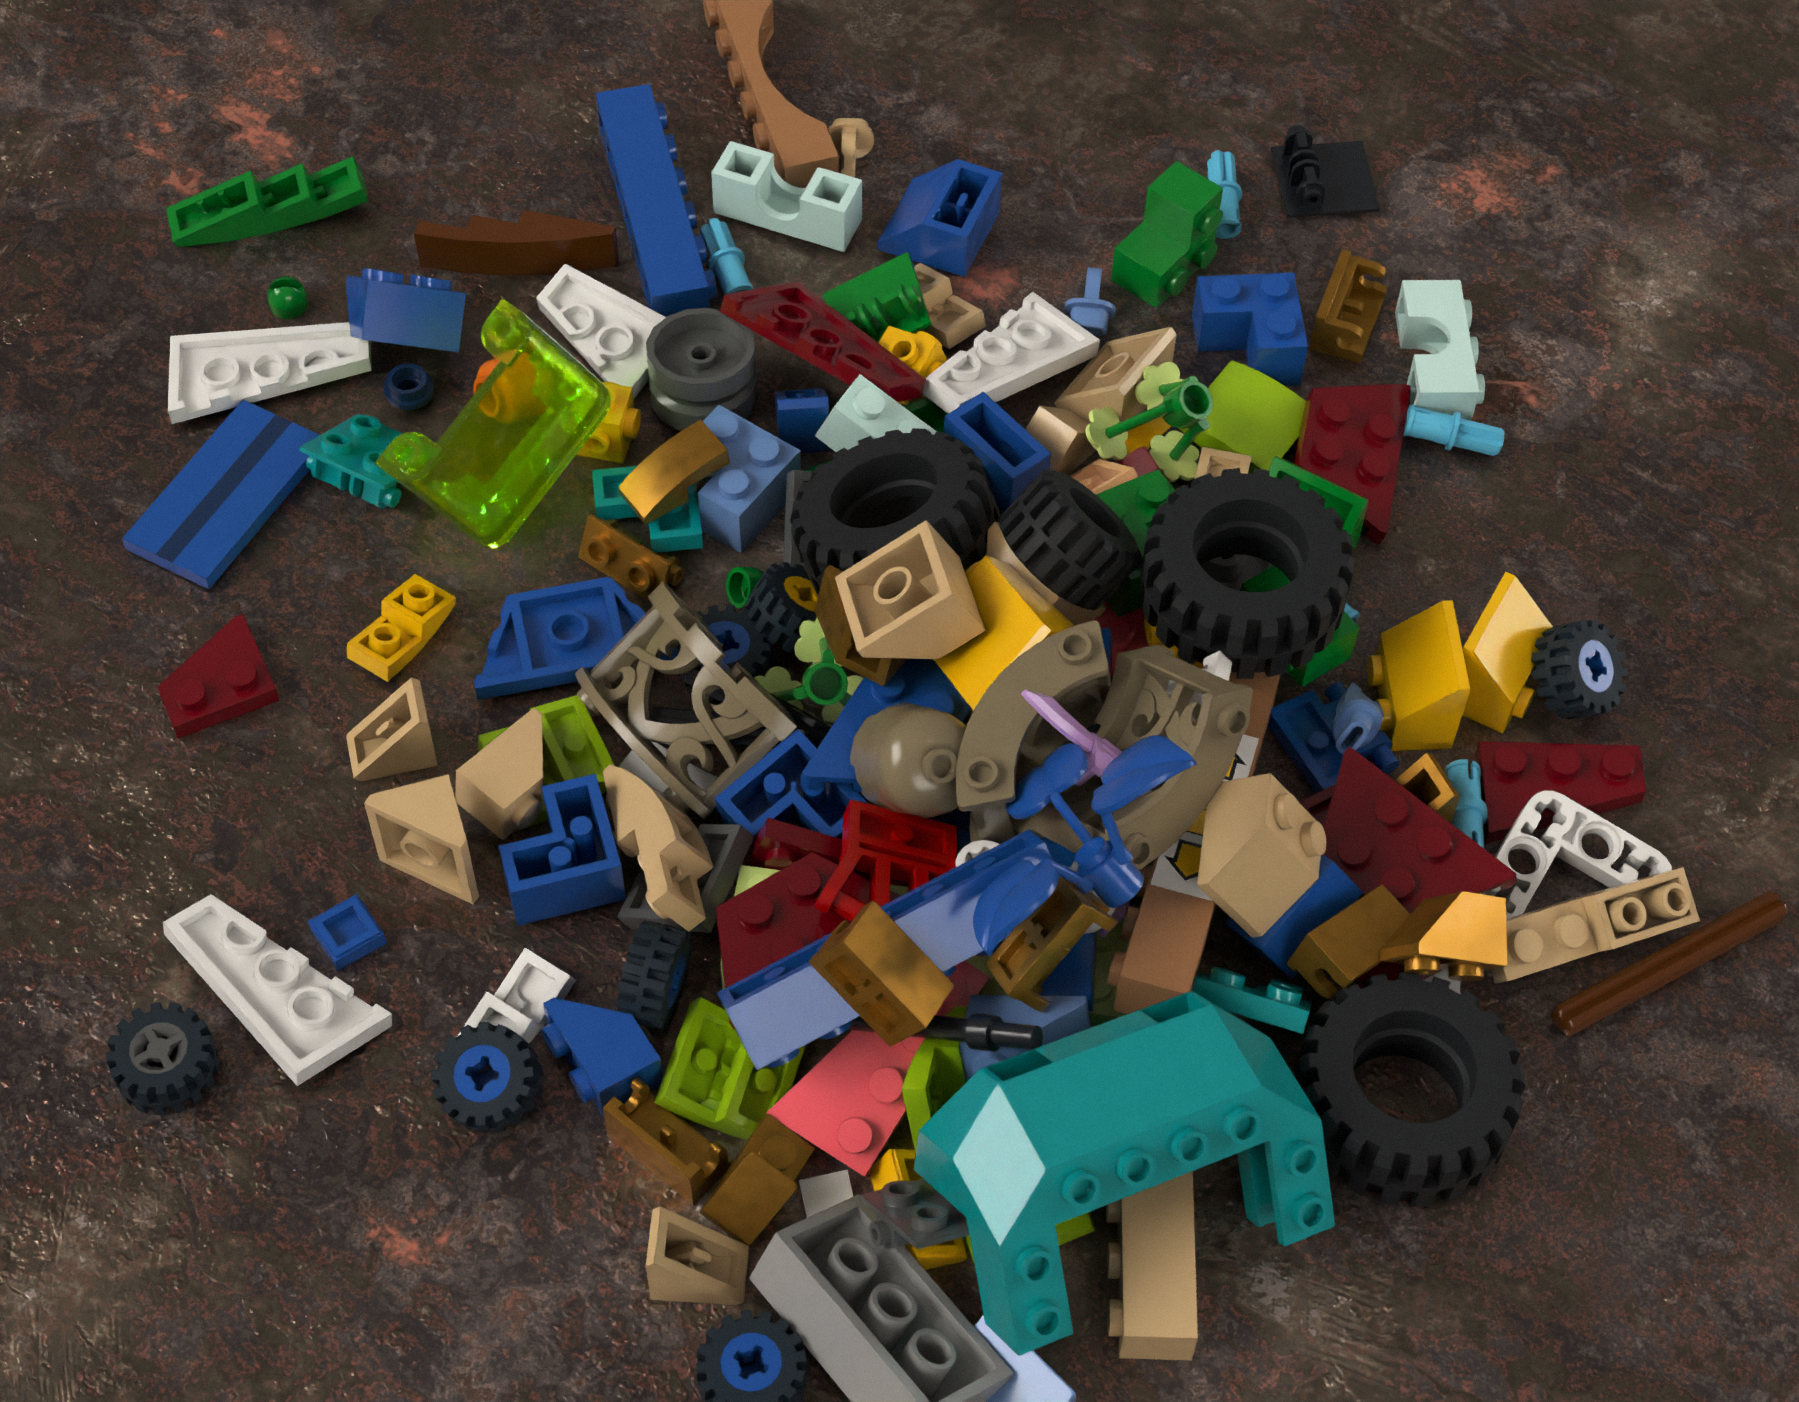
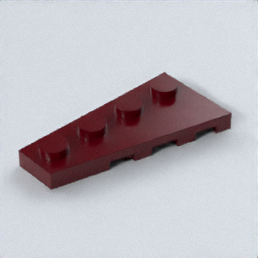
[720,281,926,402]

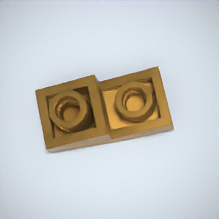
[618,419,730,525]

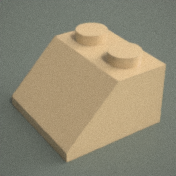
[835,520,986,659]
[1197,773,1326,938]

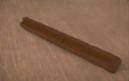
[1551,891,1788,1036]

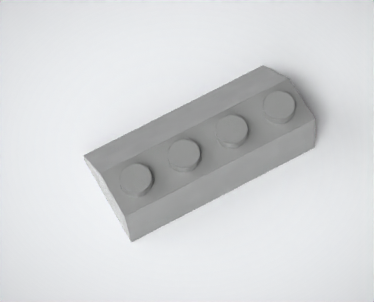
[749,1194,1014,1402]

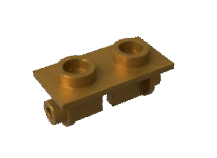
[578,514,685,602]

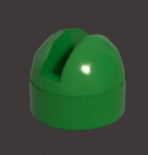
[267,276,309,319]
[726,566,764,609]

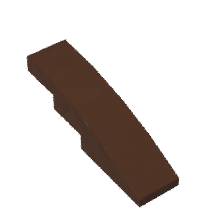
[414,210,619,276]

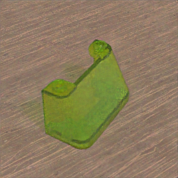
[374,298,611,548]

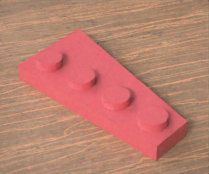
[766,961,990,1177]

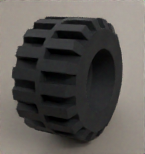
[998,469,1142,611]

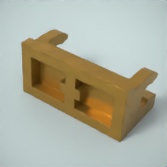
[1309,249,1388,364]
[985,876,1118,1012]
[1286,884,1410,999]
[809,900,955,1047]
[603,1078,733,1206]

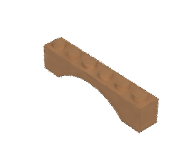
[703,0,839,188]

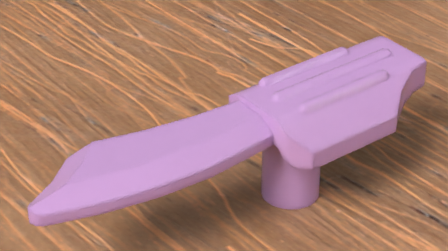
[1021,689,1122,786]

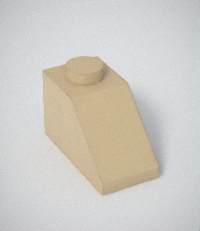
[455,708,543,840]

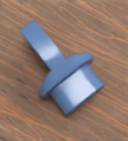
[1065,267,1116,336]
[1332,682,1384,755]

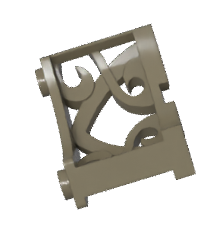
[575,581,797,820]
[956,620,1111,844]
[1018,644,1253,870]

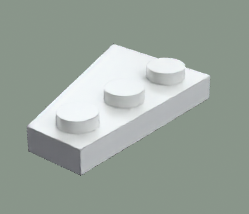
[536,264,666,398]

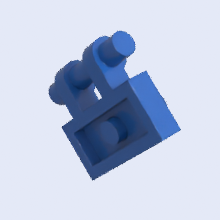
[1268,682,1400,794]

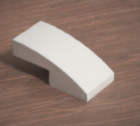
[457,948,576,1044]

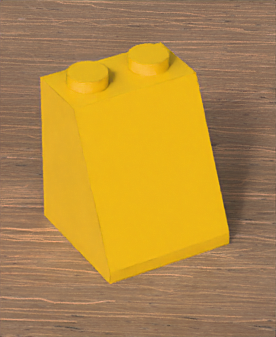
[934,555,1074,711]

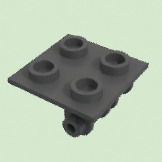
[860,1179,970,1250]

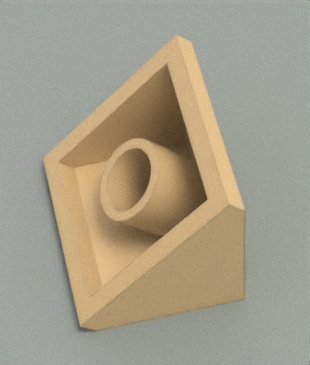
[1054,327,1177,423]
[364,774,479,904]

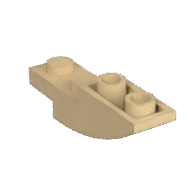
[603,764,714,931]
[1491,867,1700,984]

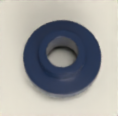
[384,363,434,410]

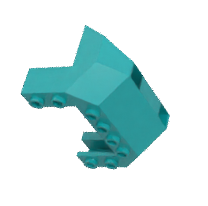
[914,991,1335,1356]

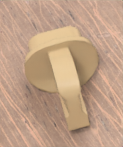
[828,118,874,178]

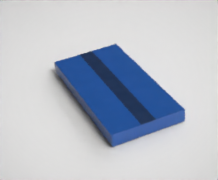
[122,400,320,589]

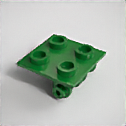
[823,252,932,342]

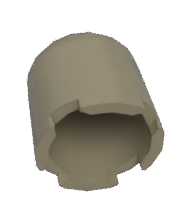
[850,702,967,818]

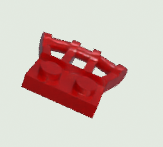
[814,799,957,922]

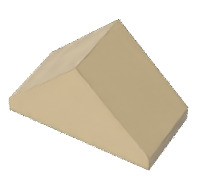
[1025,406,1096,475]
[346,678,438,781]
[646,1206,749,1305]

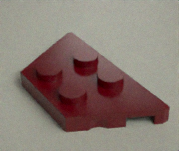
[1294,384,1411,544]
[1323,747,1517,914]
[716,852,901,1030]

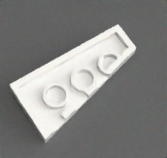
[923,292,1100,414]
[168,322,372,424]
[163,894,392,1086]

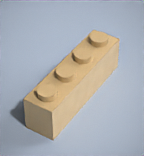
[1106,1171,1198,1361]

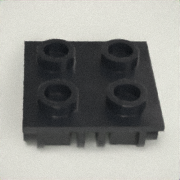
[1271,125,1380,218]

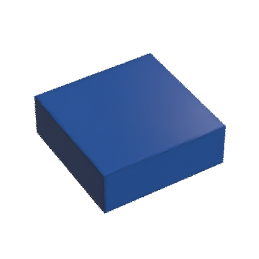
[308,894,387,971]

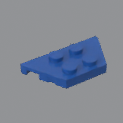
[474,576,678,700]
[800,659,972,792]

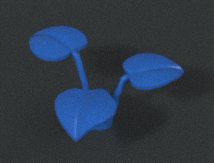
[973,735,1197,956]

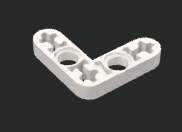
[1483,791,1672,920]

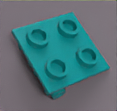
[299,413,441,509]

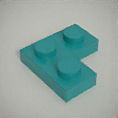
[592,466,703,553]
[1192,967,1313,1034]

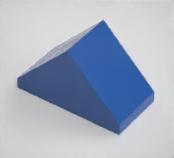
[774,388,829,454]

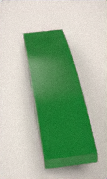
[166,156,369,247]

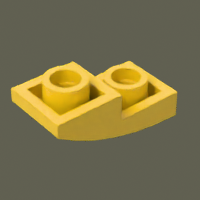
[347,574,456,682]

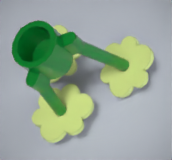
[1085,361,1213,482]
[754,617,863,722]

